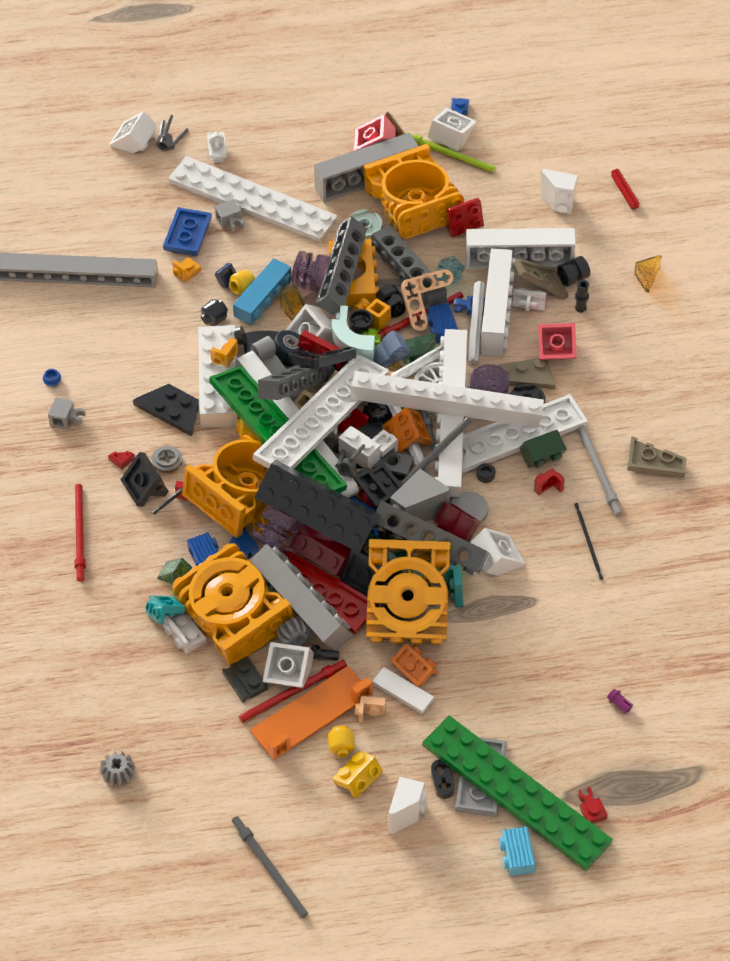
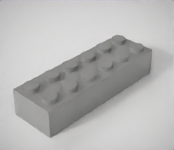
[314,133,418,203]
[250,544,353,651]

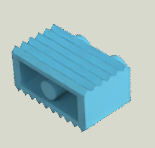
[499,826,536,876]

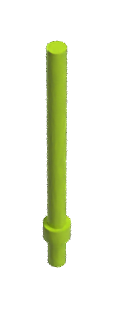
[405,132,496,173]

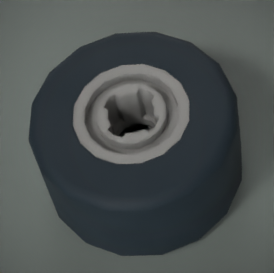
[273,330,305,366]

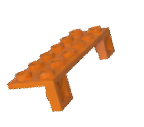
[250,666,373,760]

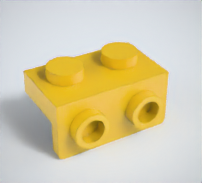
[332,751,383,799]

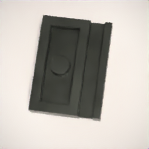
[222,656,268,703]

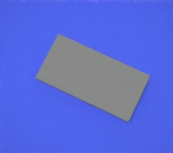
[455,737,507,817]

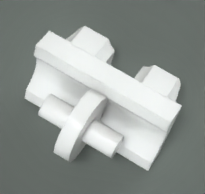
[207,132,227,163]
[512,287,547,312]

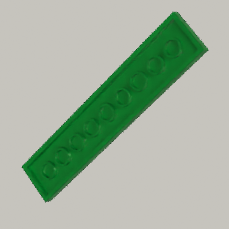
[209,365,347,493]
[422,715,613,871]

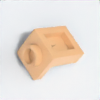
[355,696,386,723]

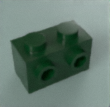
[519,430,567,468]

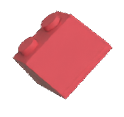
[354,114,396,151]
[538,323,577,360]

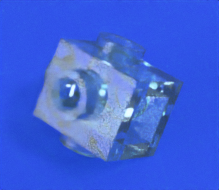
[434,255,465,287]

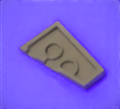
[492,358,555,390]

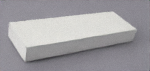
[372,667,434,715]

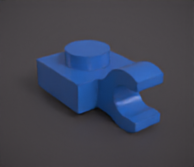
[451,98,469,115]
[453,296,485,316]

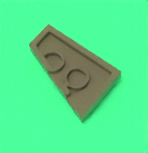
[513,258,569,300]
[627,436,687,478]

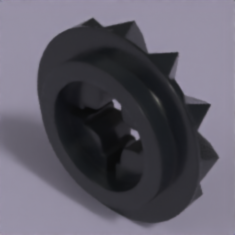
[363,402,392,425]

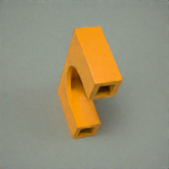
[328,239,379,306]

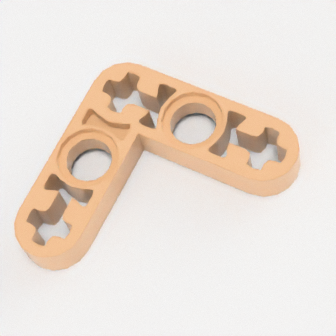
[401,270,453,331]

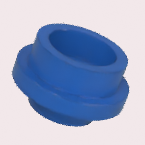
[43,369,61,386]

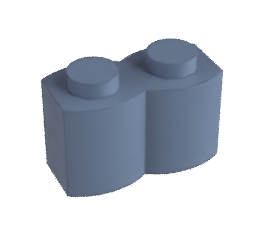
[374,331,410,371]

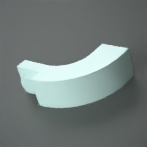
[332,306,375,362]

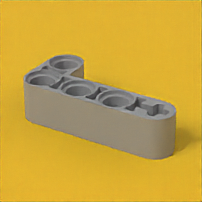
[251,336,302,402]

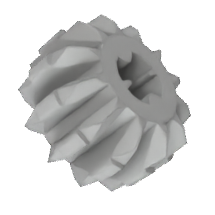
[276,616,311,646]
[100,751,135,787]

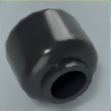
[200,299,228,326]

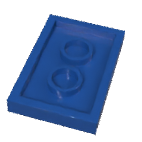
[163,207,212,256]

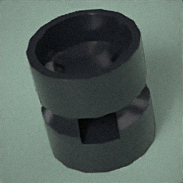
[557,256,591,287]
[376,284,406,318]
[349,309,373,336]

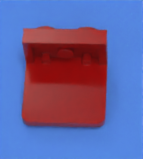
[444,198,484,238]

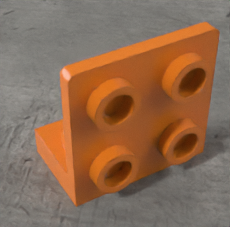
[382,408,433,453]

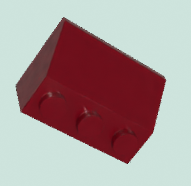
[289,524,351,577]

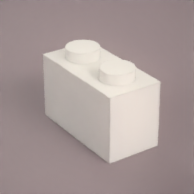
[338,426,380,469]

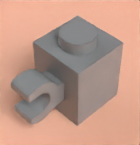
[215,199,244,232]
[48,398,86,430]

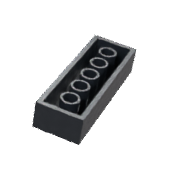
[254,460,380,553]

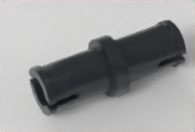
[575,280,589,313]

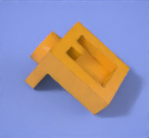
[172,257,201,283]
[210,337,238,367]

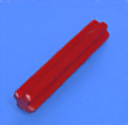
[611,169,640,210]

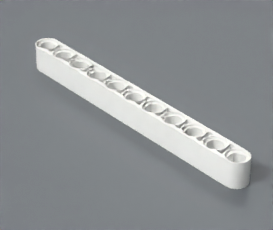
[235,351,359,498]

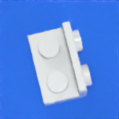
[163,612,207,654]

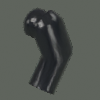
[310,645,339,661]

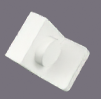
[372,430,398,457]

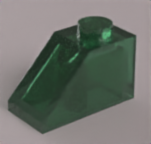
[403,332,436,366]

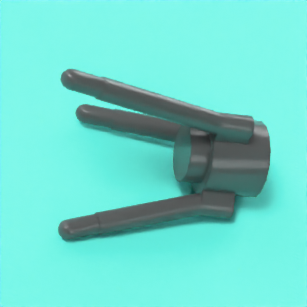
[156,115,188,151]
[335,444,368,478]

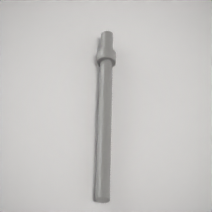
[578,425,622,517]

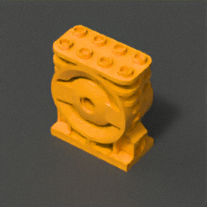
[363,144,464,239]
[182,431,276,538]
[366,539,450,645]
[172,543,294,667]

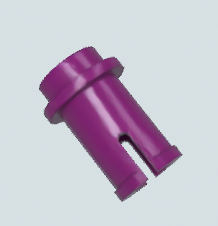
[607,689,633,714]

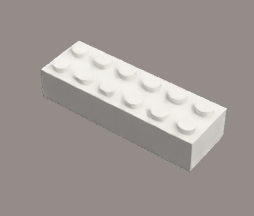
[465,228,575,269]
[481,248,516,357]
[198,325,238,428]

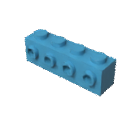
[233,258,293,325]

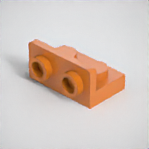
[390,643,439,688]

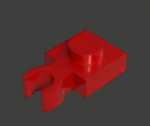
[578,787,608,824]

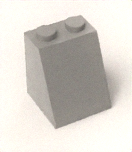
[390,469,450,529]

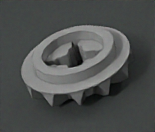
[152,446,182,472]

